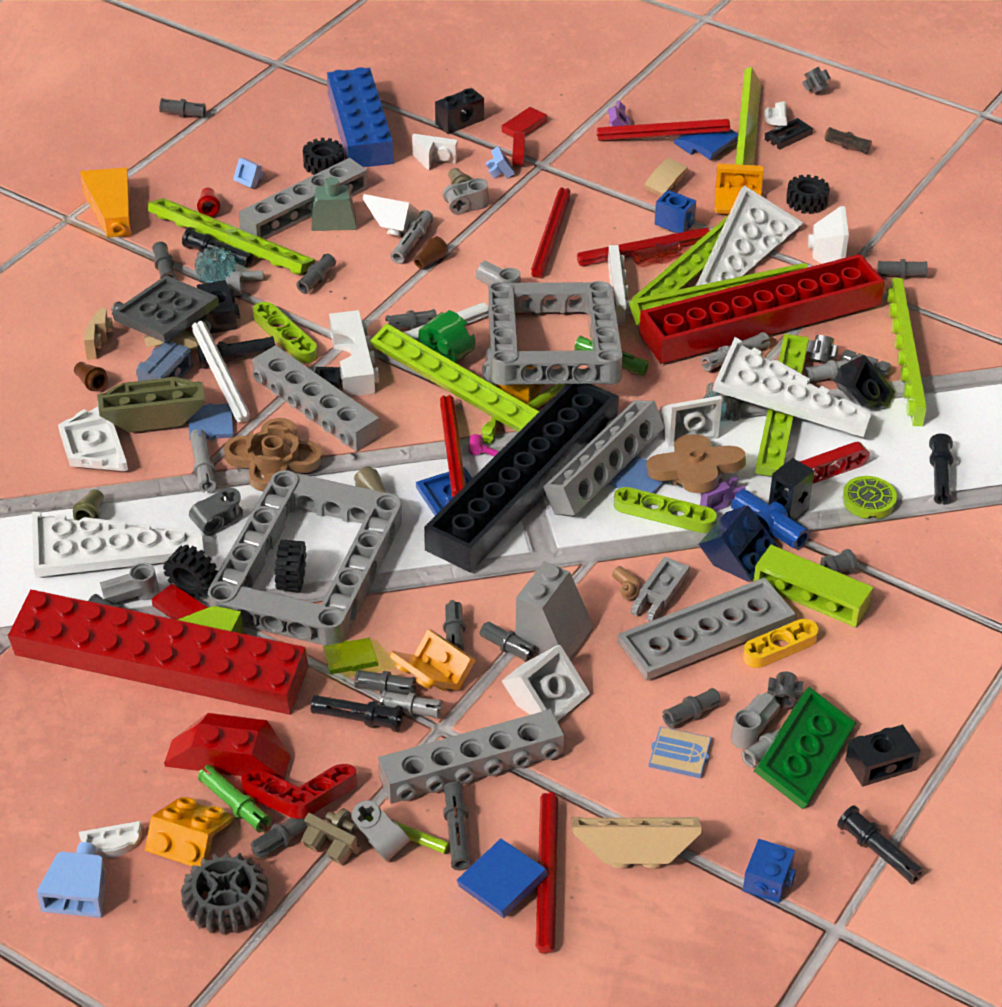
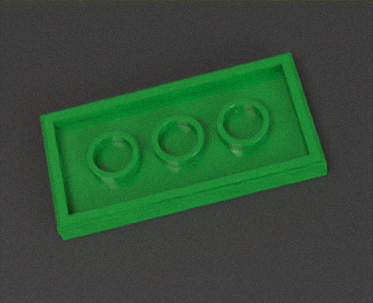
[753,687,857,809]

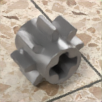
[802,66,831,94]
[806,335,838,364]
[767,671,804,708]

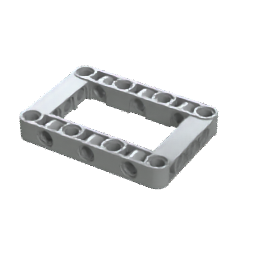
[488,281,622,385]
[208,470,402,647]

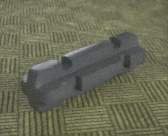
[841,350,891,377]

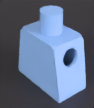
[37,842,106,918]

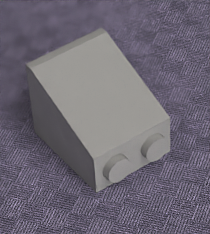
[515,561,593,661]

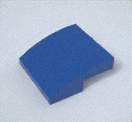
[674,129,738,160]

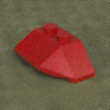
[164,713,291,780]

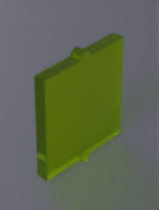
[323,637,379,675]

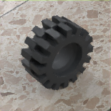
[303,138,344,175]
[786,174,830,214]
[275,539,306,592]
[163,545,218,599]

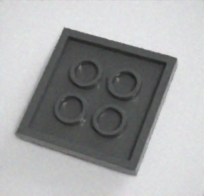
[112,275,219,343]

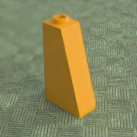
[80,167,131,238]

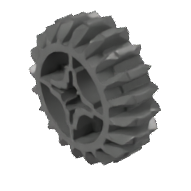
[181,851,269,935]

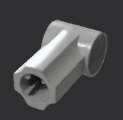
[476,261,521,285]
[99,562,159,604]
[731,692,780,749]

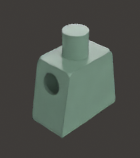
[311,177,356,231]

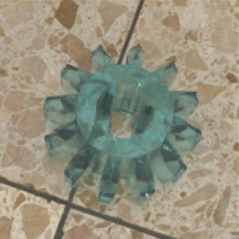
[194,247,236,283]

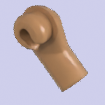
[612,566,640,600]

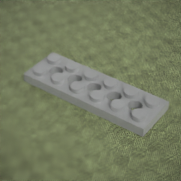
[617,577,796,680]

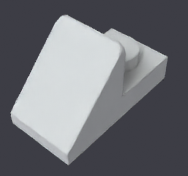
[412,134,458,170]

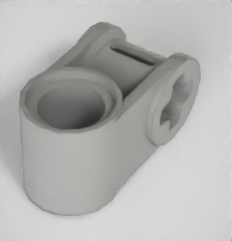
[443,178,489,214]
[352,800,411,862]

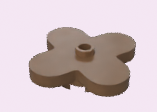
[224,418,322,492]
[646,434,746,493]

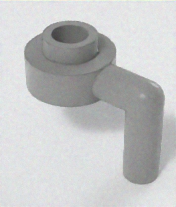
[226,271,264,296]

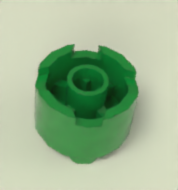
[418,310,476,364]

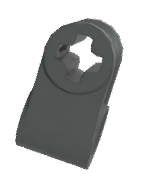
[189,488,243,536]

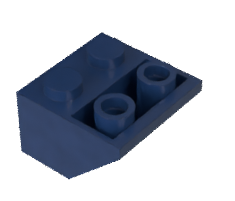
[698,505,778,582]

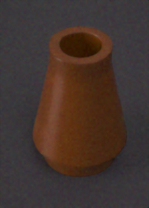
[413,236,448,269]
[74,362,108,391]

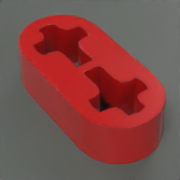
[512,132,525,166]

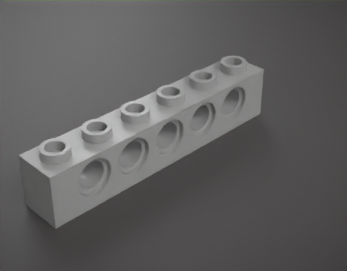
[239,158,368,239]
[252,345,380,452]
[543,400,665,516]
[378,709,564,804]

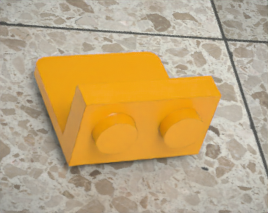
[714,163,764,215]
[389,630,476,691]
[145,797,233,866]

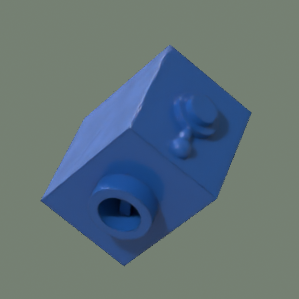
[654,190,697,233]
[742,839,796,903]

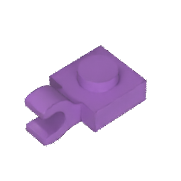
[608,100,631,126]
[700,477,746,512]

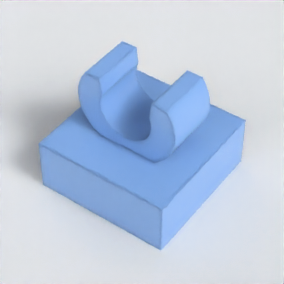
[486,146,515,178]
[233,158,264,188]

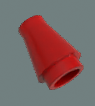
[197,188,220,217]

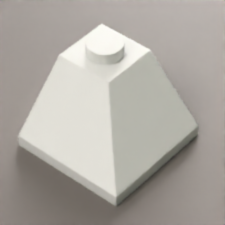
[363,194,420,237]
[808,206,849,264]
[660,396,722,447]
[502,645,590,722]

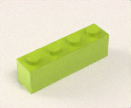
[754,545,873,628]

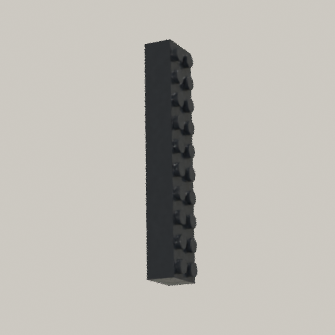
[424,384,619,573]

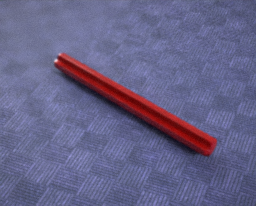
[596,119,730,141]
[531,187,571,278]
[577,227,710,266]
[440,395,466,497]
[535,791,558,954]

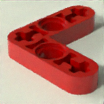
[241,764,357,819]

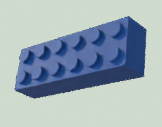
[327,67,394,167]

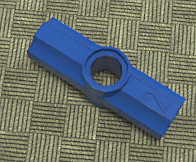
[731,489,810,550]

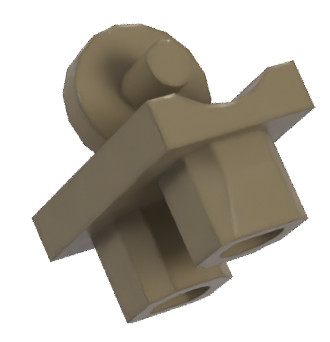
[301,808,363,865]

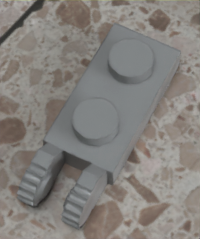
[631,556,690,622]

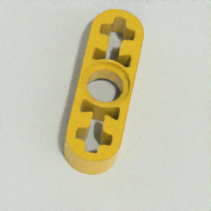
[743,619,818,668]

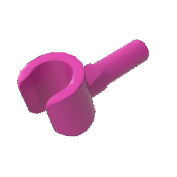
[468,434,499,456]

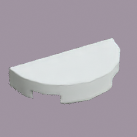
[764,101,787,126]
[79,821,143,858]

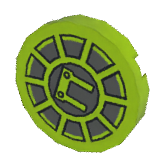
[842,475,897,519]

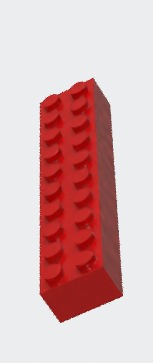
[639,254,885,364]
[8,589,309,715]

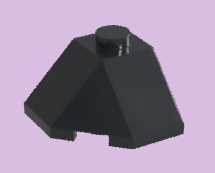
[834,355,895,409]

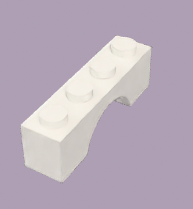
[329,310,379,397]

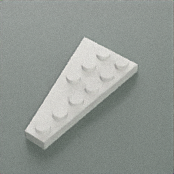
[696,185,803,286]
[713,337,871,437]
[32,511,204,577]

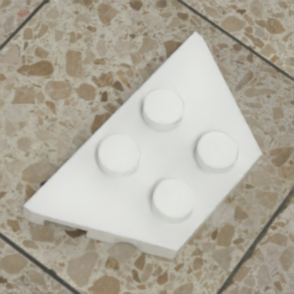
[58,401,128,471]

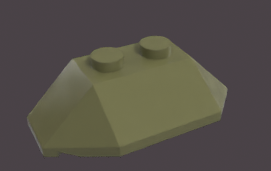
[97,377,205,432]

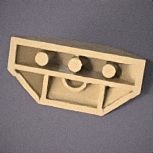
[572,817,701,868]

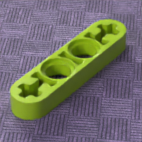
[253,302,317,363]
[614,487,717,533]

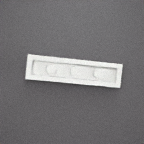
[608,245,630,325]

